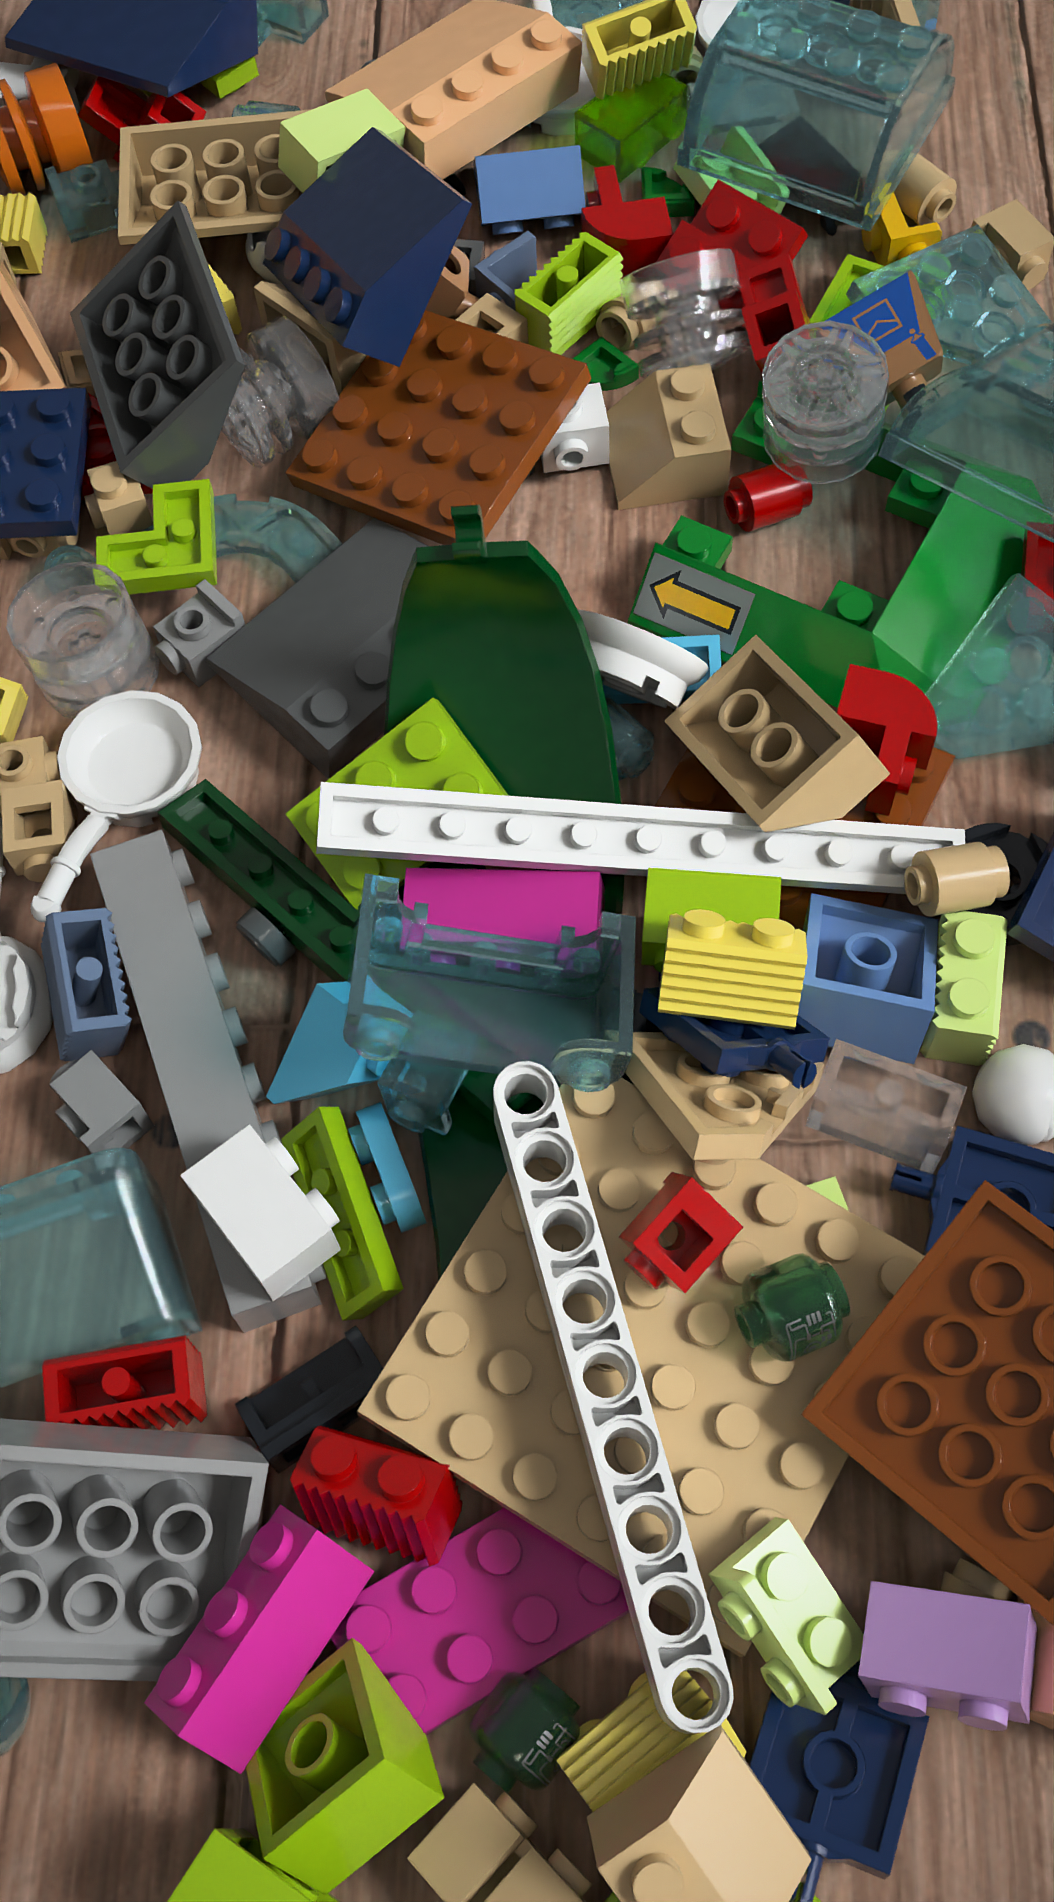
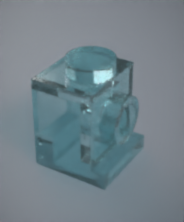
[44,159,119,243]

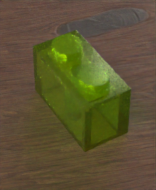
[574,73,688,183]

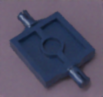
[639,972,830,1089]
[889,1125,1054,1256]
[749,1632,930,1902]

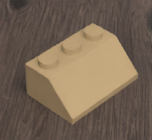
[664,635,890,832]

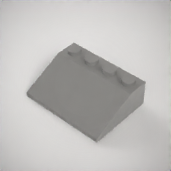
[0,1418,269,1681]

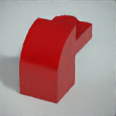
[77,76,206,162]
[581,165,673,280]
[736,253,817,375]
[837,664,937,816]

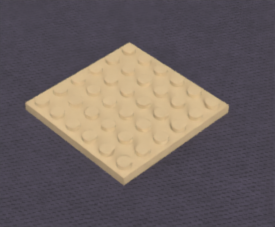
[357,1054,925,1657]

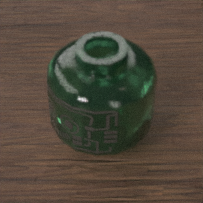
[734,1253,850,1362]
[469,1667,580,1793]

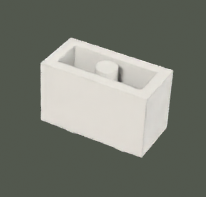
[181,1124,341,1301]

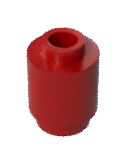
[723,461,813,532]

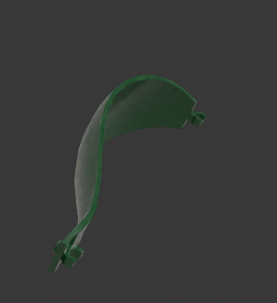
[384,505,624,1281]

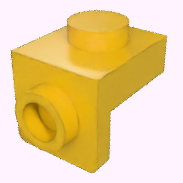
[861,190,942,274]

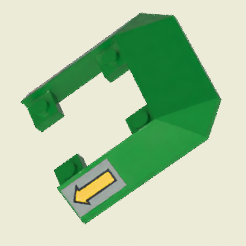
[628,380,1054,728]

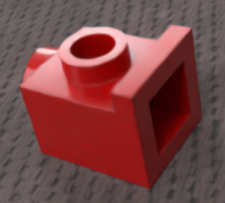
[619,1172,743,1293]

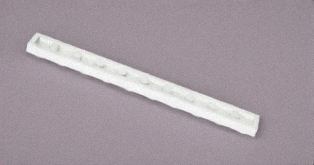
[316,782,965,894]

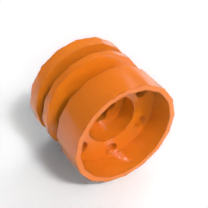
[0,63,96,196]

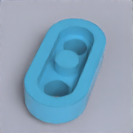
[348,1102,427,1233]

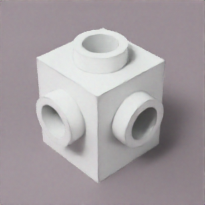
[541,383,609,473]

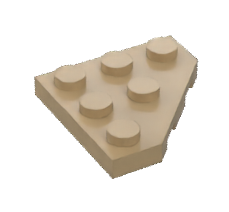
[612,1032,824,1165]

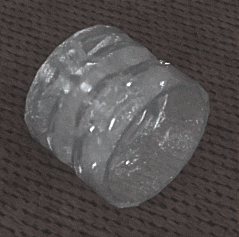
[620,248,752,379]
[221,316,339,468]
[762,321,889,484]
[6,561,159,720]

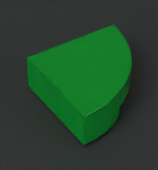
[641,167,694,217]
[572,337,639,391]

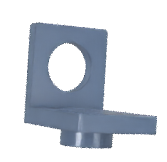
[474,231,537,311]

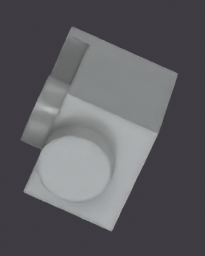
[153,579,245,687]
[50,1050,155,1168]

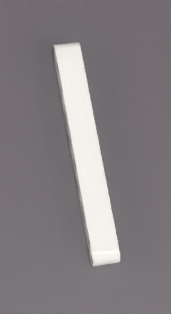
[493,1061,734,1734]

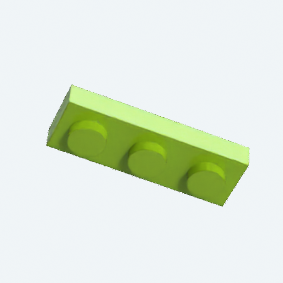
[281,1106,404,1321]

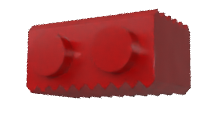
[42,1335,208,1430]
[290,1426,463,1567]

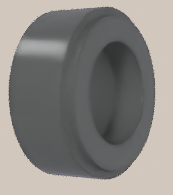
[236,907,296,967]

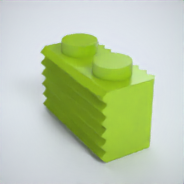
[514,232,623,355]

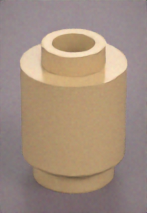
[879,150,957,225]
[904,842,1010,916]

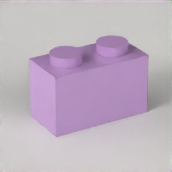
[858,1581,1037,1731]

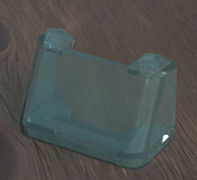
[343,873,636,1092]
[0,1148,203,1388]

